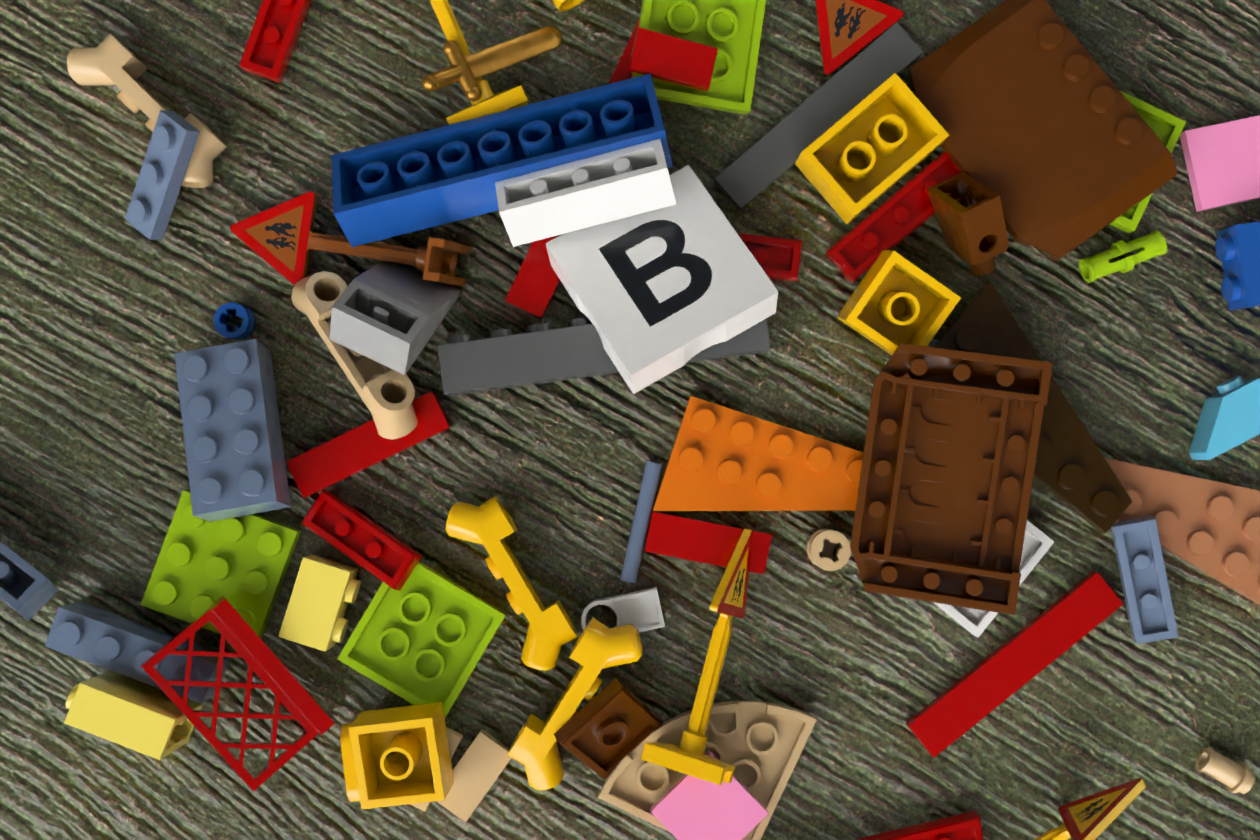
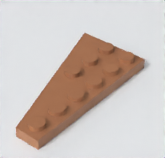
[1105,458,1260,605]

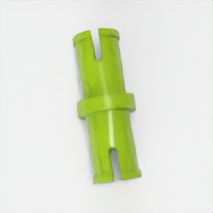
[1078,230,1167,283]

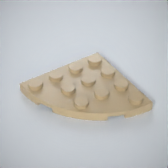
[598,701,817,840]

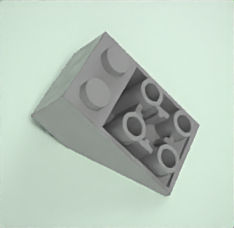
[329,261,461,375]

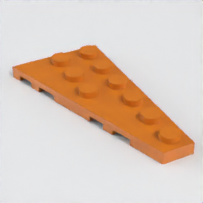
[652,396,864,511]

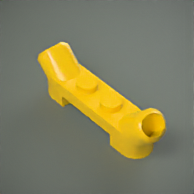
[445,496,578,671]
[507,617,642,791]

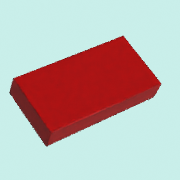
[628,27,718,91]

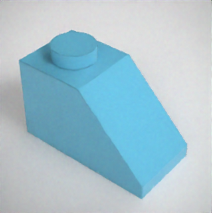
[1189,376,1260,460]

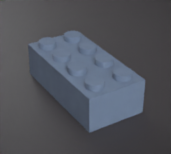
[174,339,291,522]

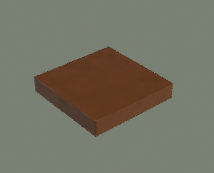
[554,678,663,780]

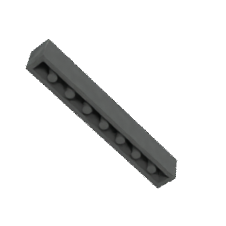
[437,318,771,396]

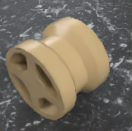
[806,528,851,571]

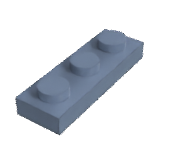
[125,110,200,240]
[1111,515,1179,644]

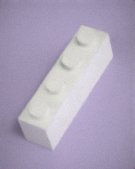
[495,139,676,247]

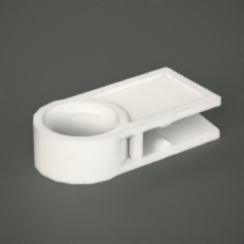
[581,587,665,632]

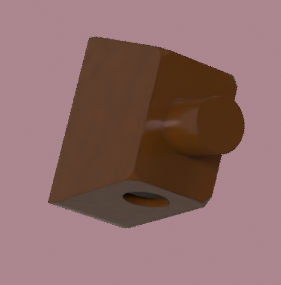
[927,172,1009,276]

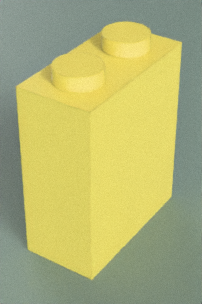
[64,670,203,760]

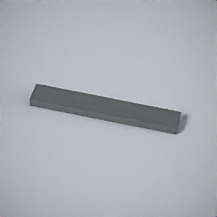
[714,22,923,211]

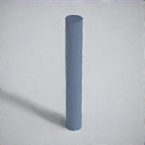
[620,461,662,583]

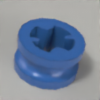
[214,302,256,340]

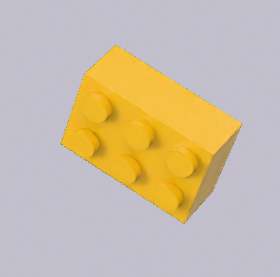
[795,73,949,224]

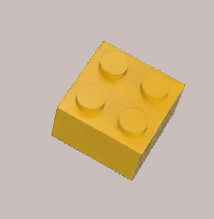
[837,250,961,356]
[348,702,454,810]

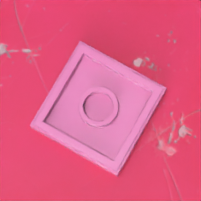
[1180,115,1260,212]
[650,750,769,840]

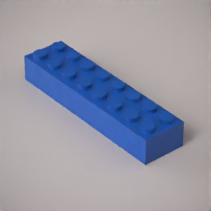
[331,73,673,247]

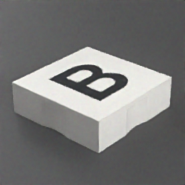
[546,165,778,394]

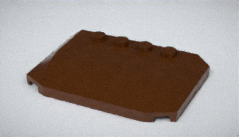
[908,0,1178,261]
[850,343,1053,615]

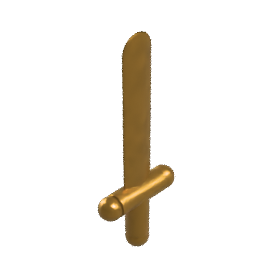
[422,26,562,102]

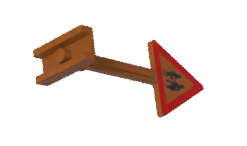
[815,0,904,75]
[230,191,471,286]

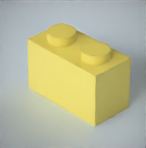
[278,555,361,652]

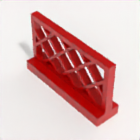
[141,596,335,792]

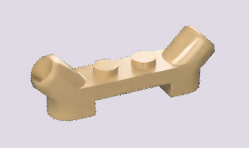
[67,33,227,188]
[291,271,418,440]

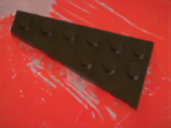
[934,281,1133,533]

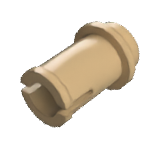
[1195,747,1255,794]

